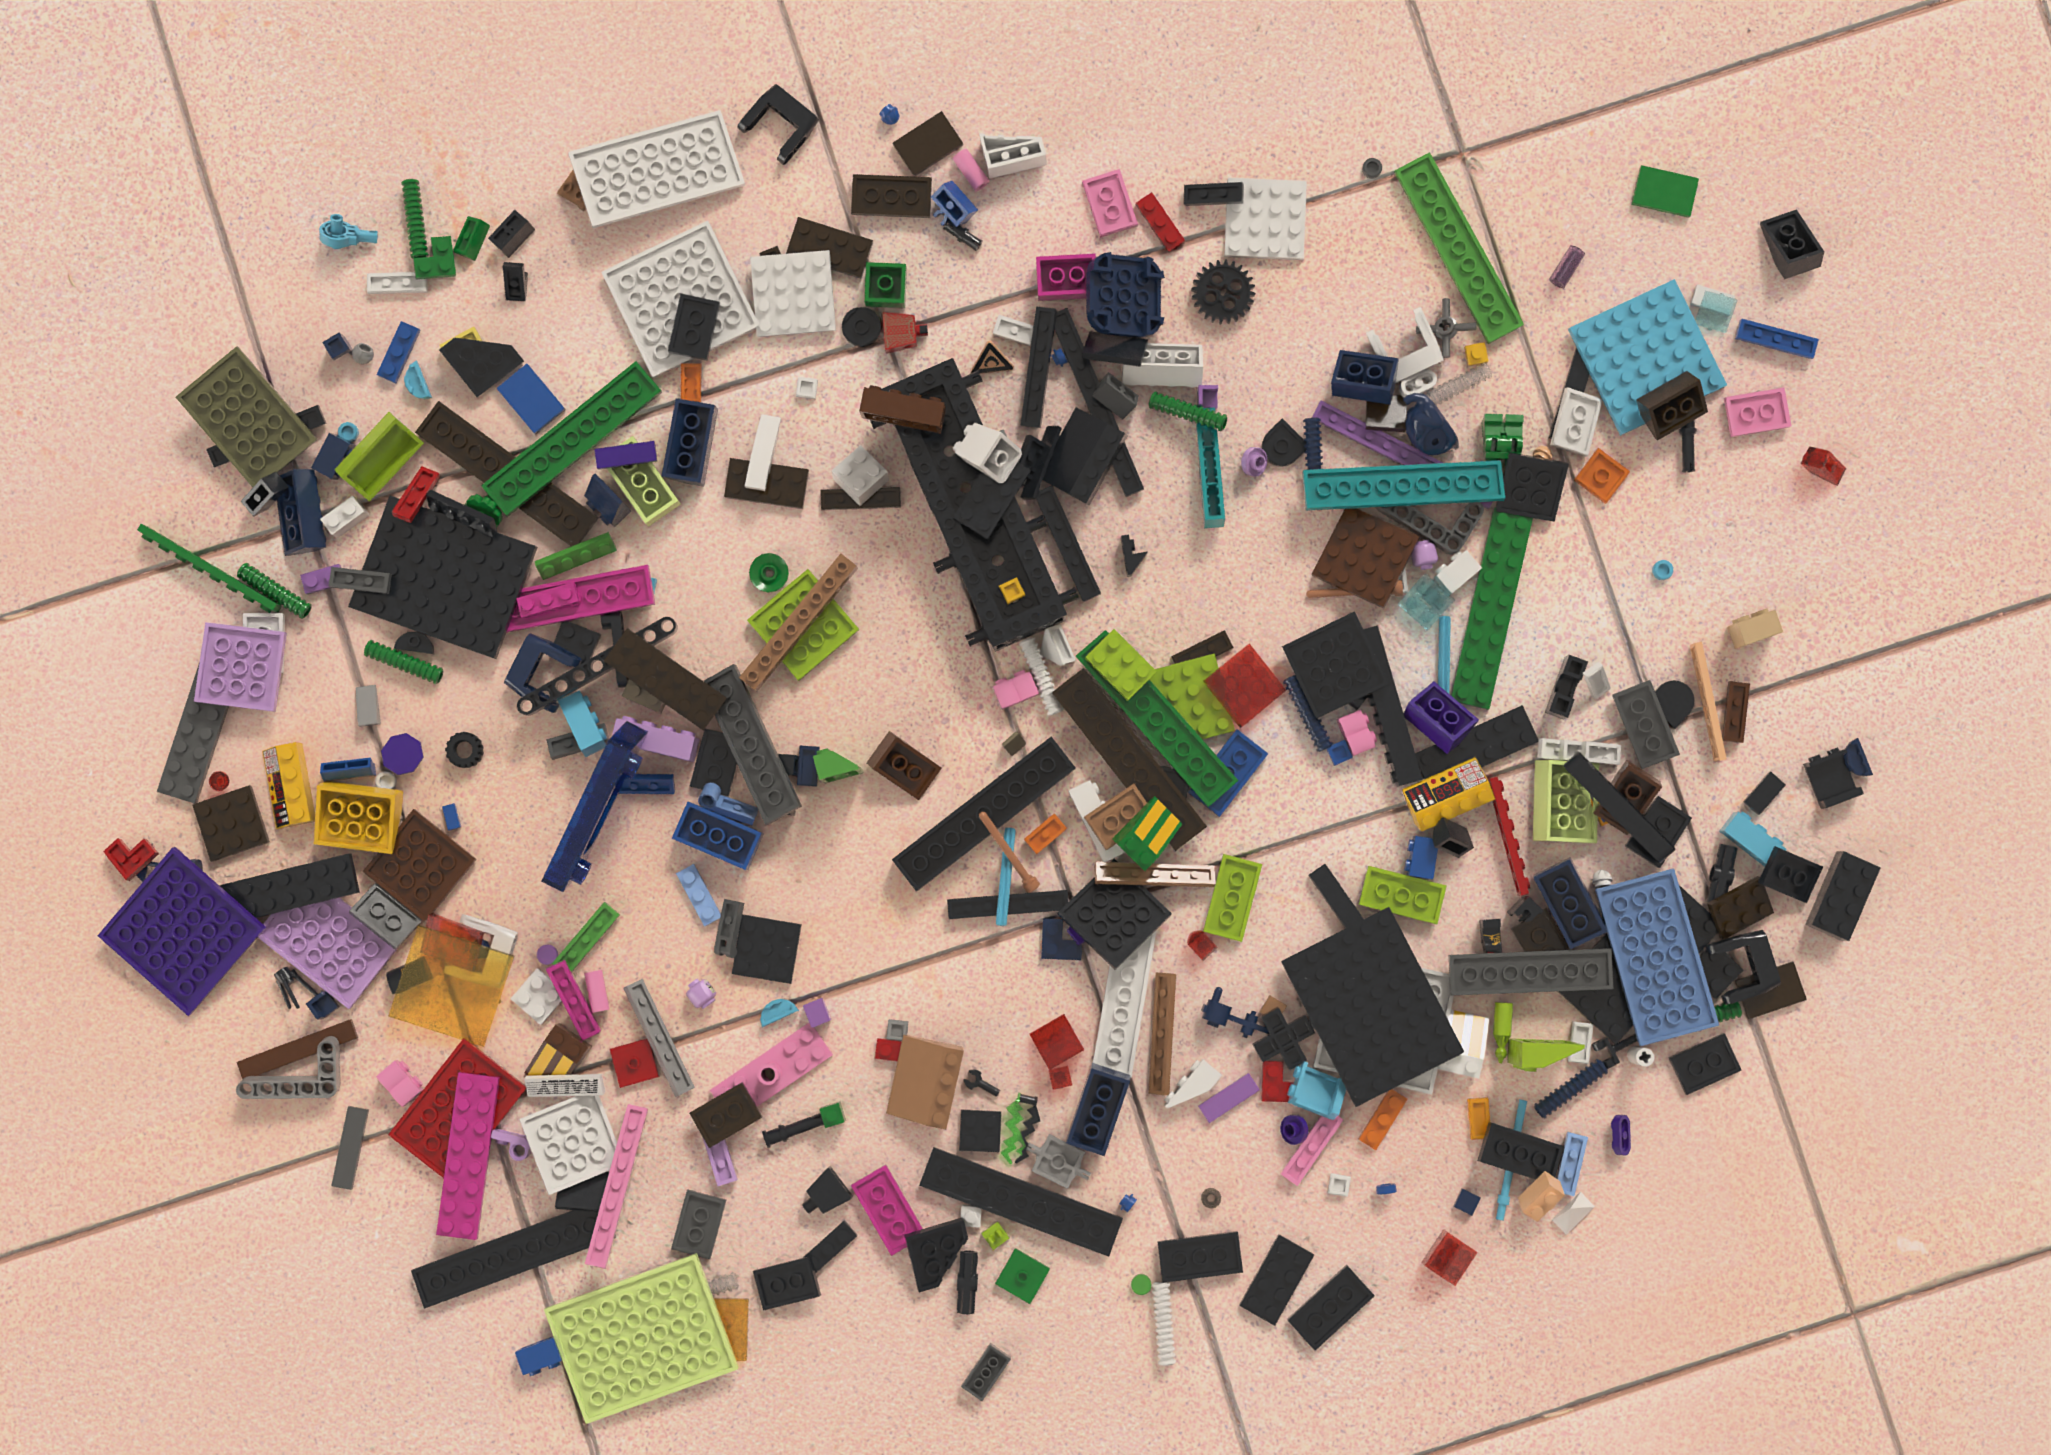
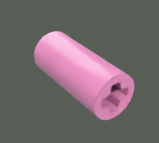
[953,149,990,191]
[584,970,610,1013]

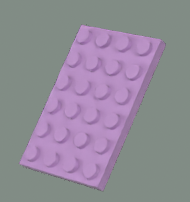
[258,898,397,1009]

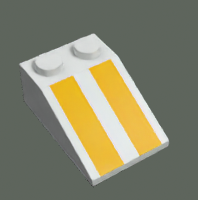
[1438,1009,1489,1079]

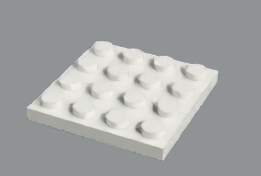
[1224,177,1307,260]
[750,250,836,337]
[519,1096,617,1195]

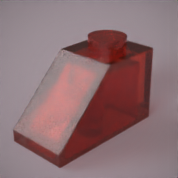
[1801,446,1846,486]

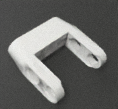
[1366,307,1444,384]
[443,914,518,988]

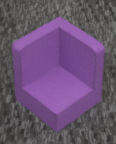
[1197,385,1218,409]
[803,997,832,1028]

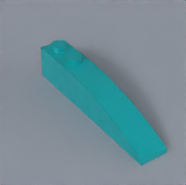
[1196,407,1225,529]

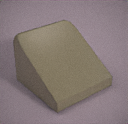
[1002,732,1026,756]

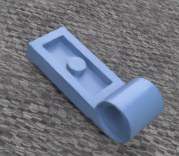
[698,783,758,825]

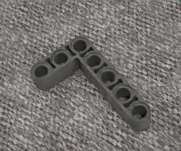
[1376,502,1484,555]

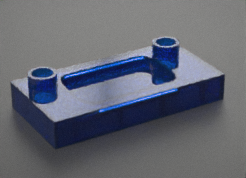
[541,721,648,892]

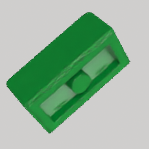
[453,216,490,261]

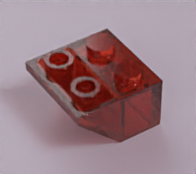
[1421,1229,1478,1286]

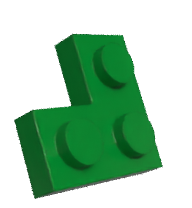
[413,236,456,280]

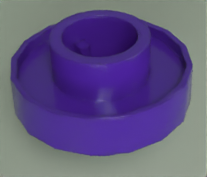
[1280,1114,1308,1145]

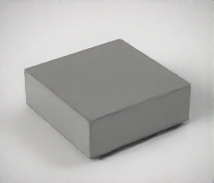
[886,1019,909,1041]

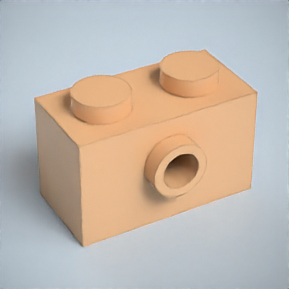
[1518,1171,1565,1222]

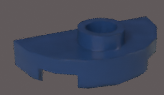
[1844,738,1873,777]

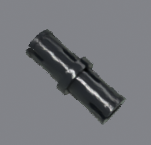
[943,219,983,251]

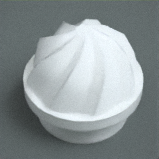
[1592,869,1613,889]

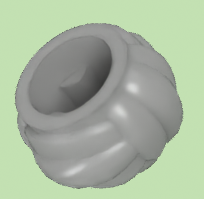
[352,343,374,364]

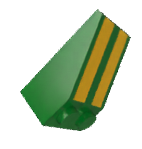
[1112,796,1182,871]

